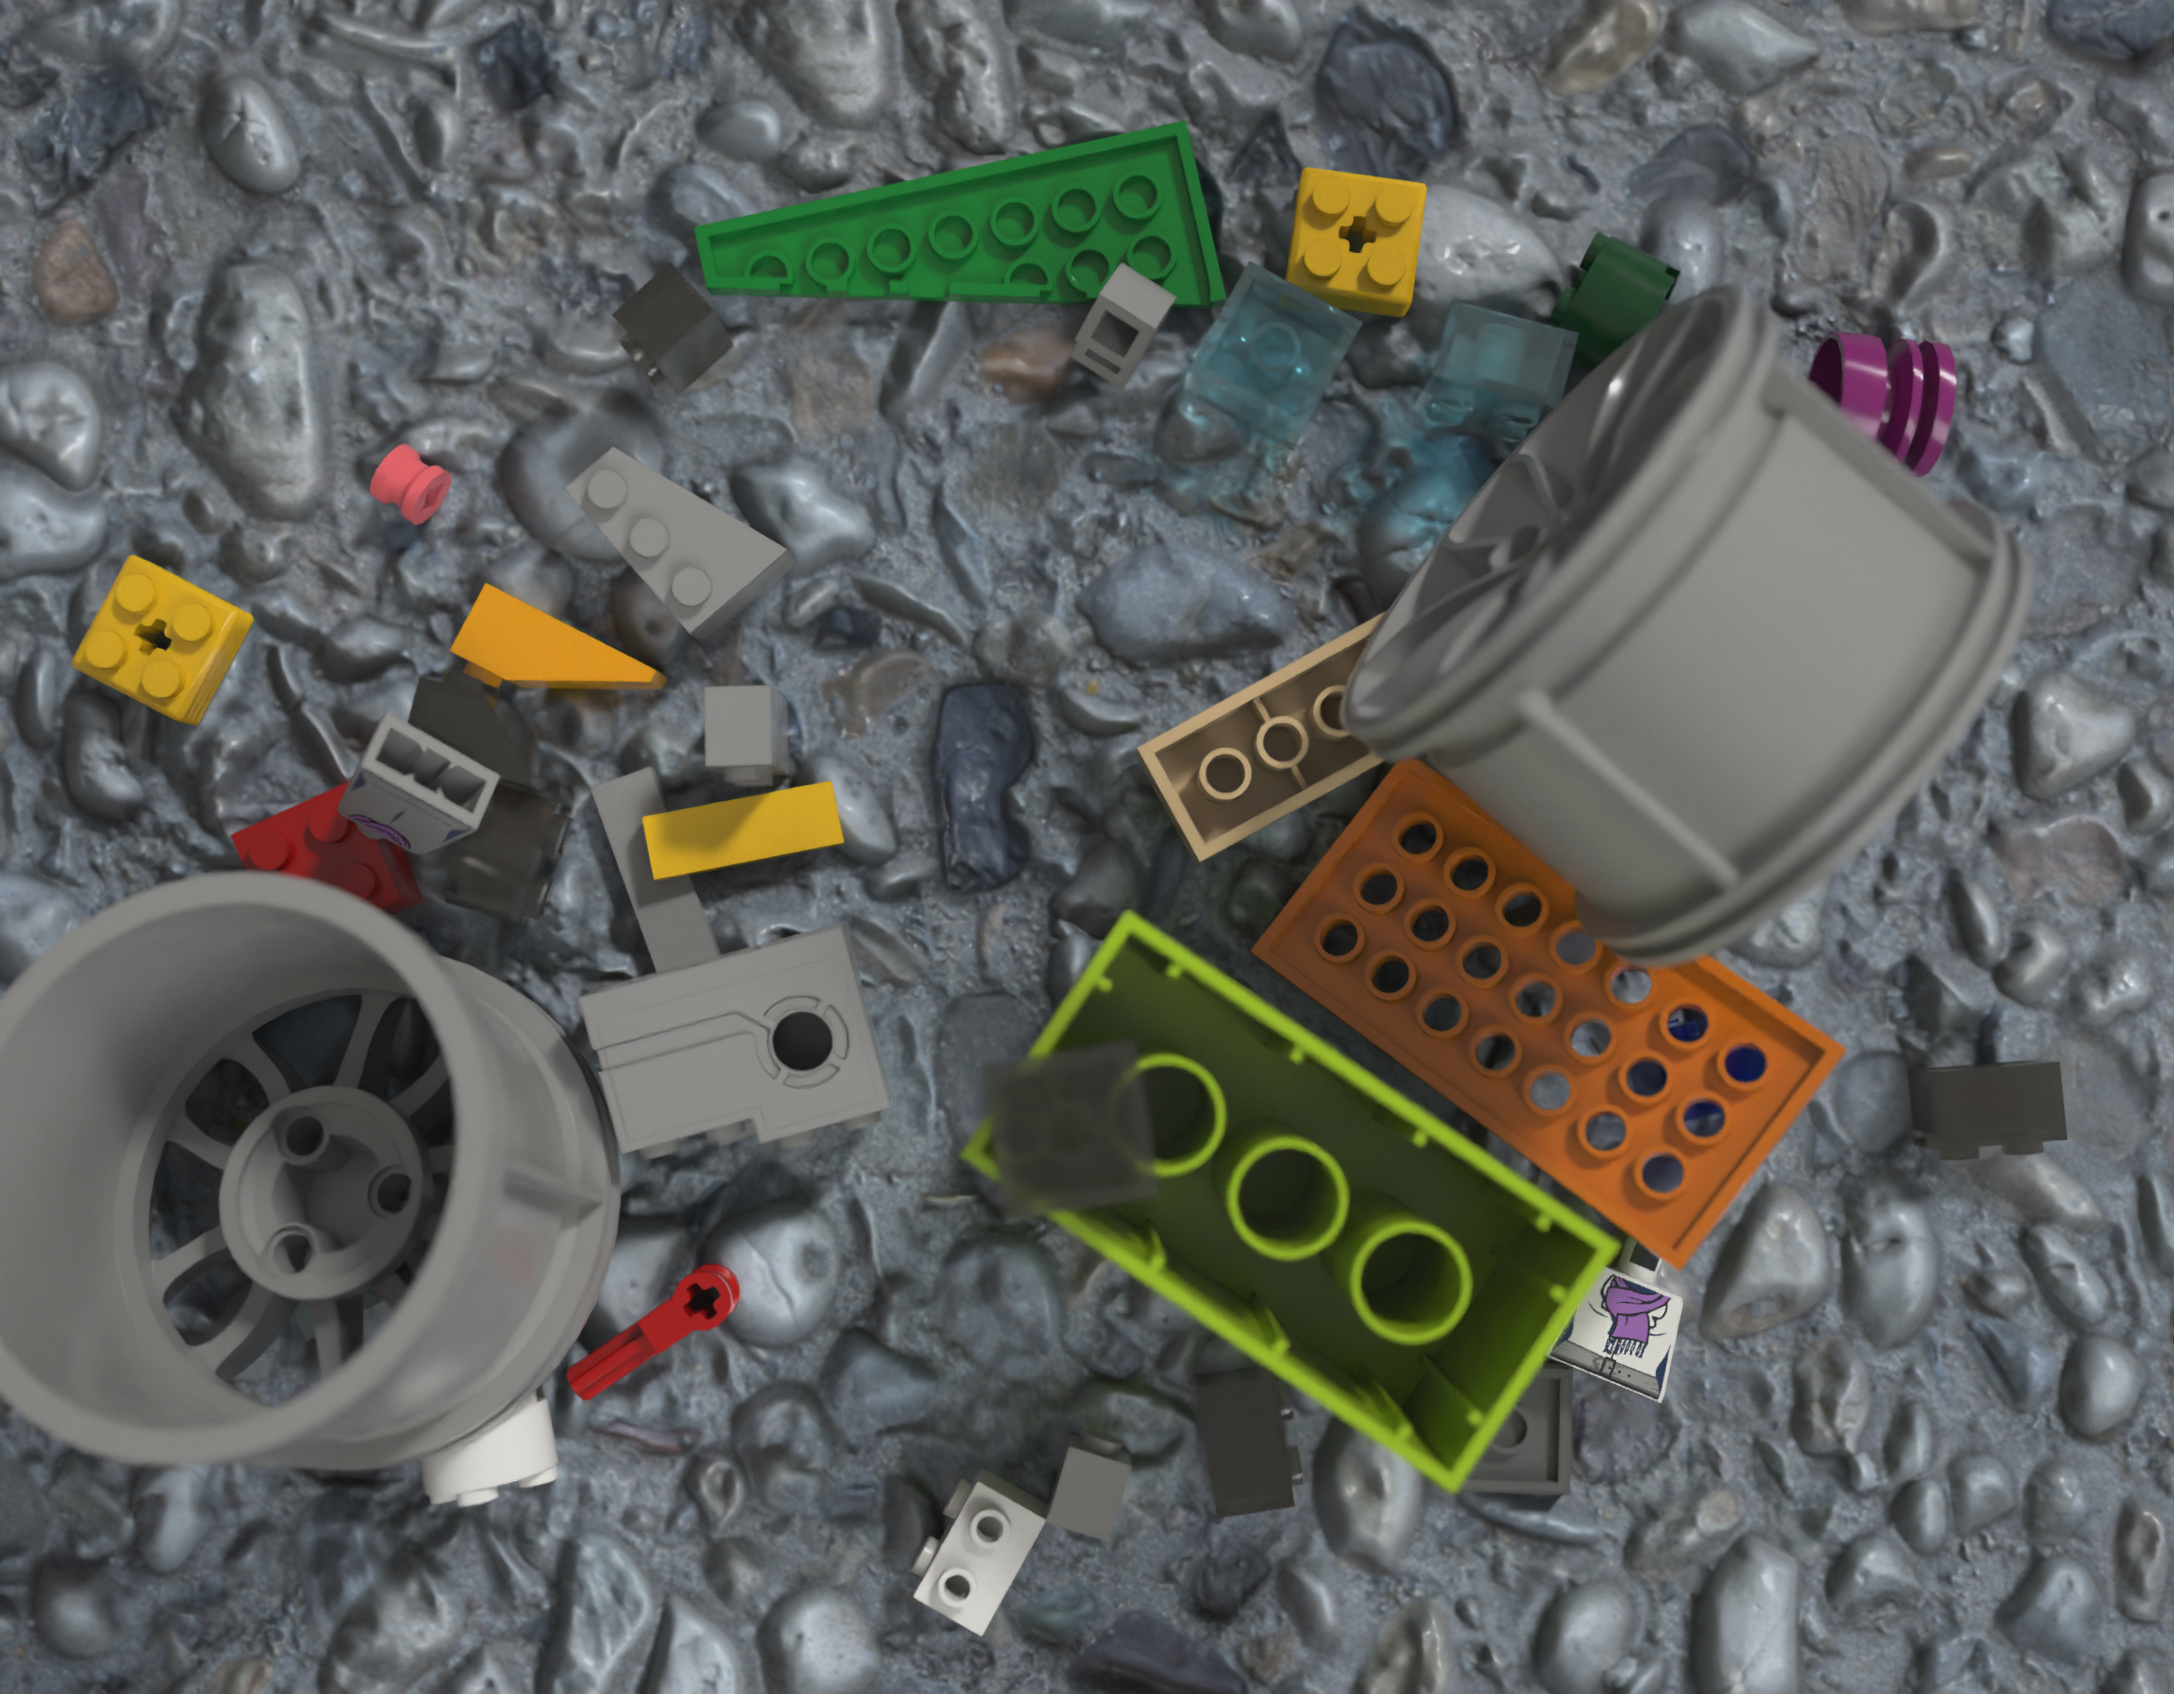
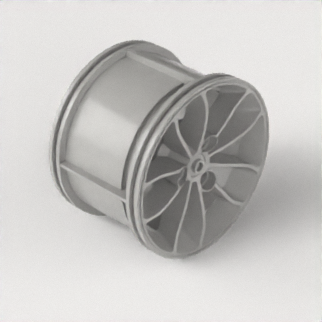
[1339,282,2033,968]
[0,872,620,1471]

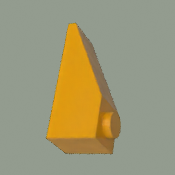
[449,583,668,690]

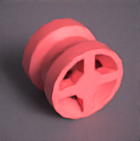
[369,444,451,525]

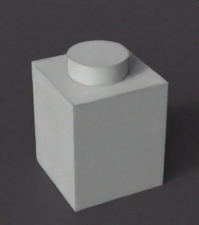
[1046,1430,1132,1542]

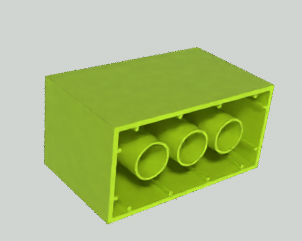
[960,910,1620,1495]

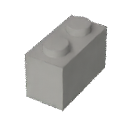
[704,685,789,788]

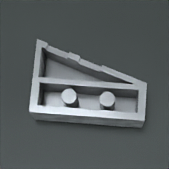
[564,447,797,645]

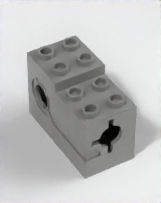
[578,921,892,1159]

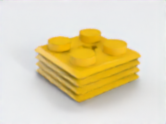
[1283,167,1427,317]
[71,555,254,726]

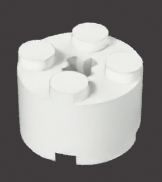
[419,1382,559,1507]

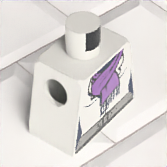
[1547,1235,1683,1403]

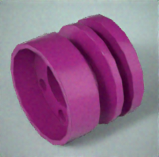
[1806,331,1956,478]

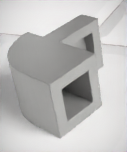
[1069,262,1177,390]

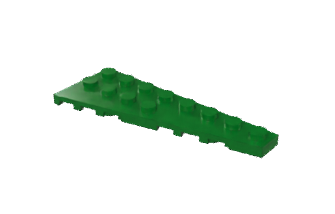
[694,120,1226,309]

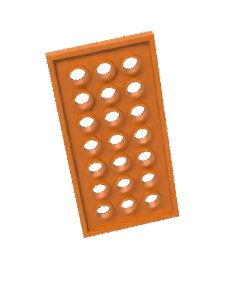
[1250,756,1846,1273]

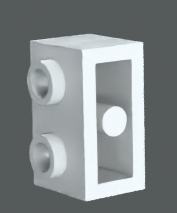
[911,1467,1048,1636]

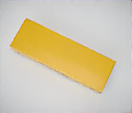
[642,781,844,882]

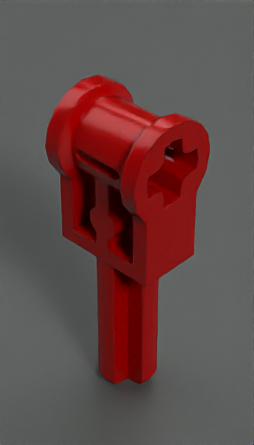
[566,1264,740,1401]

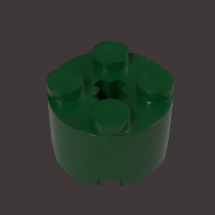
[1542,232,1682,373]

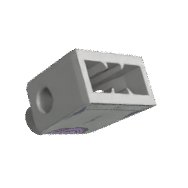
[337,712,500,855]

